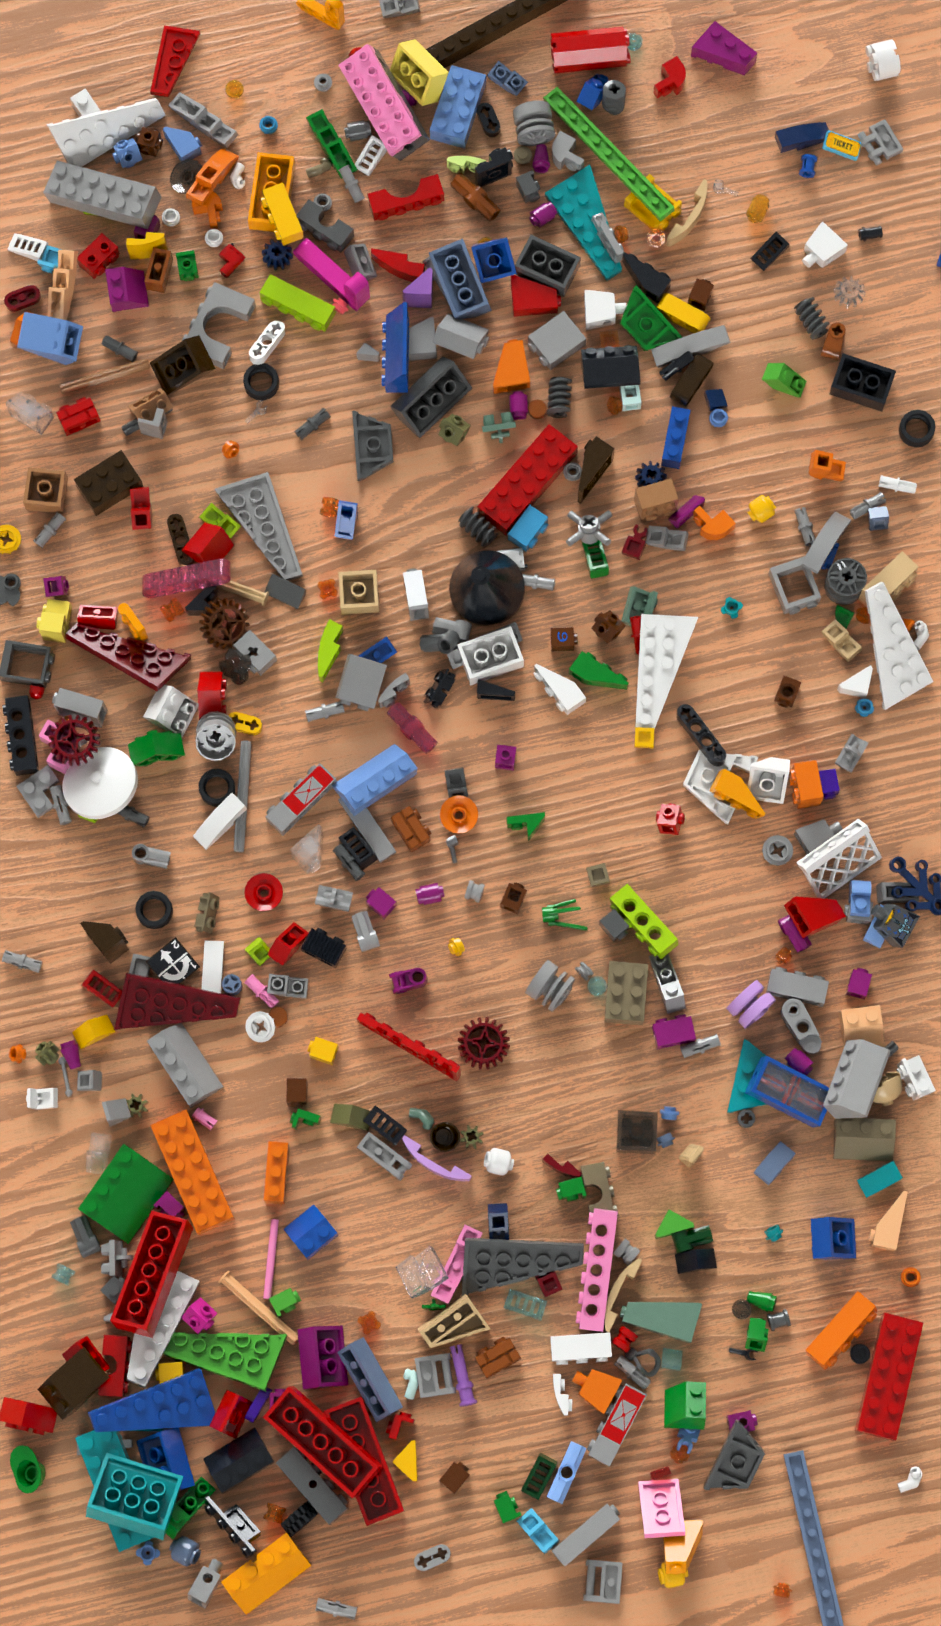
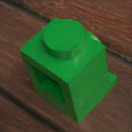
[176,250,199,281]
[556,1177,587,1202]
[745,1318,769,1352]
[494,1491,522,1523]

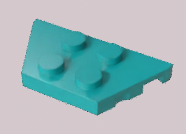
[727,1039,767,1113]

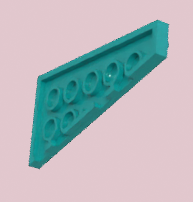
[545,164,622,281]

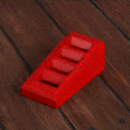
[81,969,122,1008]

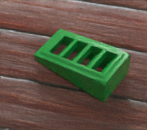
[582,540,609,579]

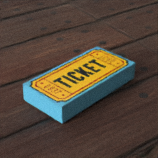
[822,130,861,161]

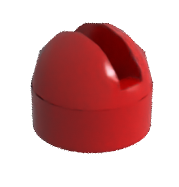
[29,685,45,699]

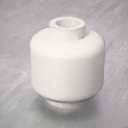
[484,1148,514,1176]

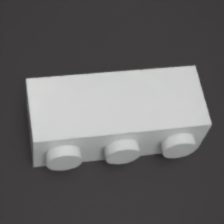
[550,1333,612,1365]

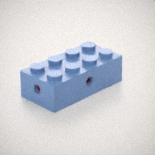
[430,65,486,149]

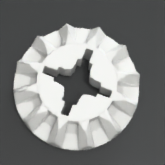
[246,1011,276,1042]

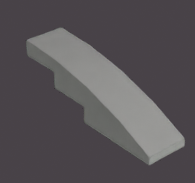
[168,92,238,148]
[651,325,731,368]

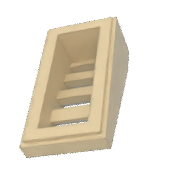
[679,1144,704,1168]

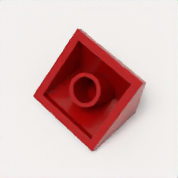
[182,522,234,573]
[209,1390,253,1439]

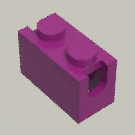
[652,1014,696,1049]

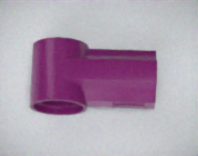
[778,915,812,953]

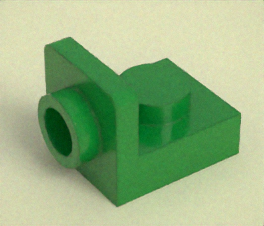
[290,1108,321,1130]

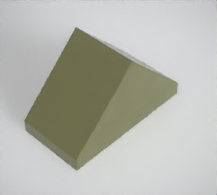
[330,1104,370,1131]

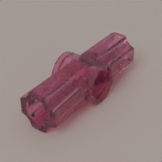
[387,702,438,754]

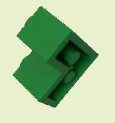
[128,730,185,767]

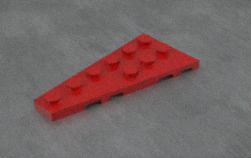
[357,1013,461,1082]

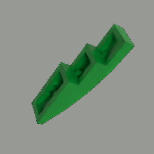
[306,109,357,179]

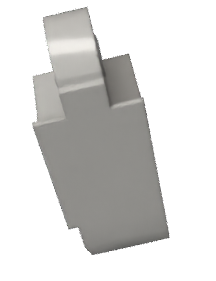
[781,998,822,1055]

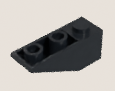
[622,252,671,303]

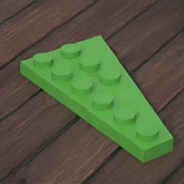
[163,1332,287,1392]

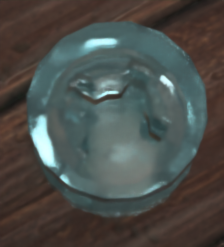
[51,1263,75,1286]

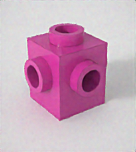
[181,1297,218,1334]

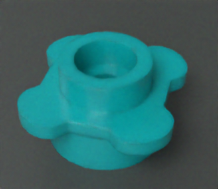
[721,597,743,619]

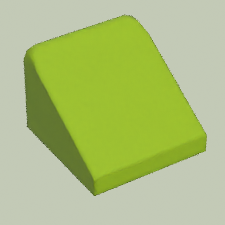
[245,937,270,966]

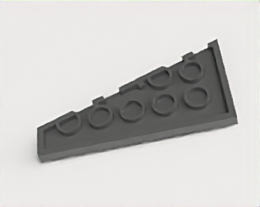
[462,1238,584,1296]

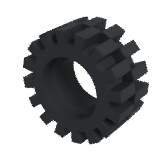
[280,1501,318,1537]

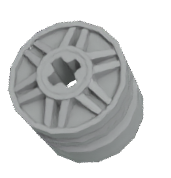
[513,101,555,146]
[195,711,236,761]
[525,960,575,1012]

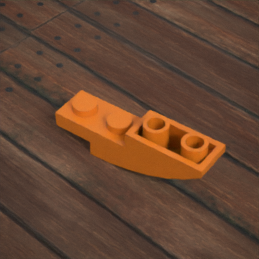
[186,148,239,206]

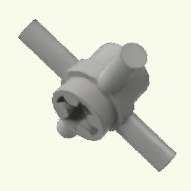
[566,510,612,546]

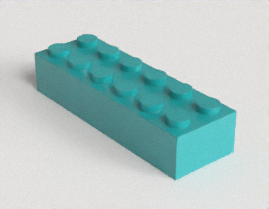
[75,1430,154,1552]

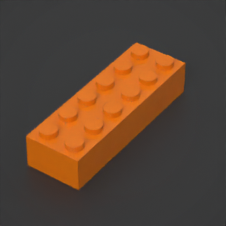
[150,1109,235,1235]

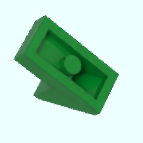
[506,812,545,841]

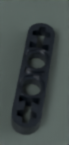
[676,704,726,766]

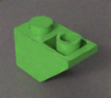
[762,363,807,398]

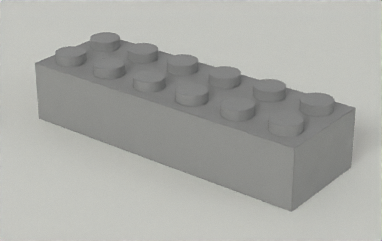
[43,160,161,229]

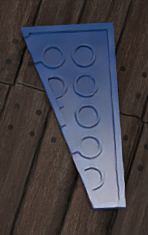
[88,1368,215,1432]

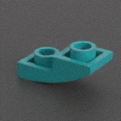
[857,1160,903,1198]

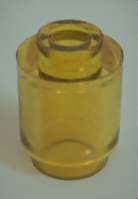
[746,194,770,223]

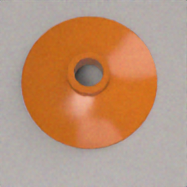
[440,795,478,834]

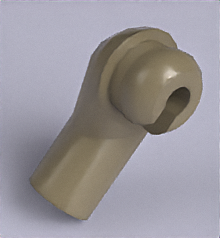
[306,158,332,178]

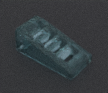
[504,1289,547,1321]

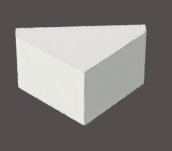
[837,665,873,698]

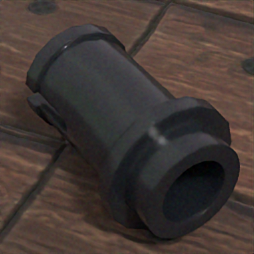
[858,226,883,242]

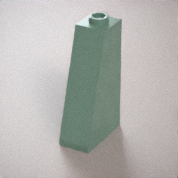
[619,1302,702,1343]

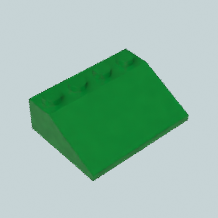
[78,1144,174,1244]

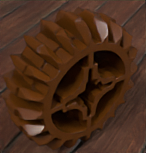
[199,598,250,649]

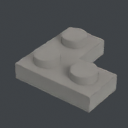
[16,765,59,818]

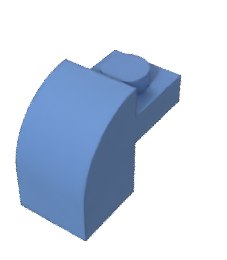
[849,880,871,917]

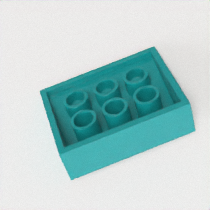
[86,1453,183,1540]

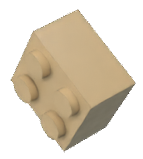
[338,570,379,615]

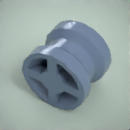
[222,974,242,996]

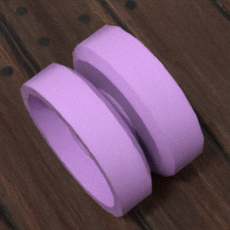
[726,980,776,1029]

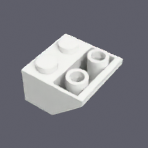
[143,685,198,738]

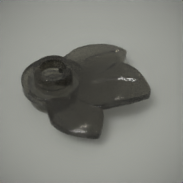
[219,648,251,685]

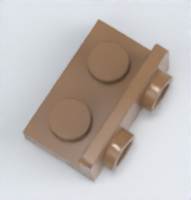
[128,388,173,421]

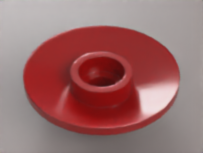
[244,873,283,911]

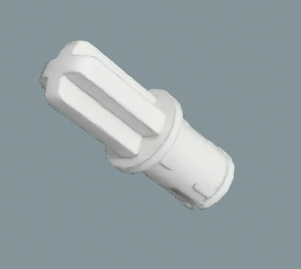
[879,475,917,494]

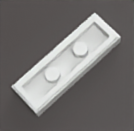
[202,940,224,993]

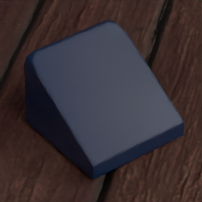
[704,389,728,412]

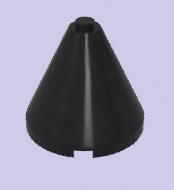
[449,550,525,626]

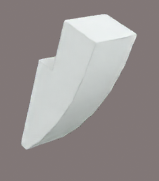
[193,793,247,850]

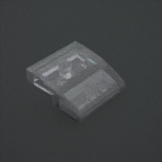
[396,1246,449,1298]

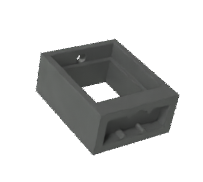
[0,640,55,688]

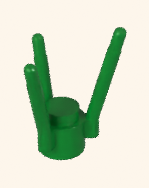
[542,899,588,930]

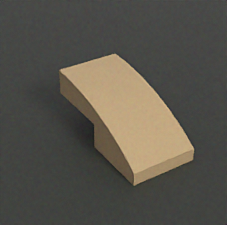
[822,619,862,662]

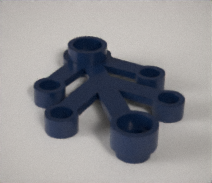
[889,856,941,916]

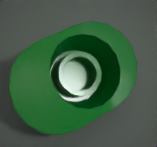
[10,1445,46,1494]

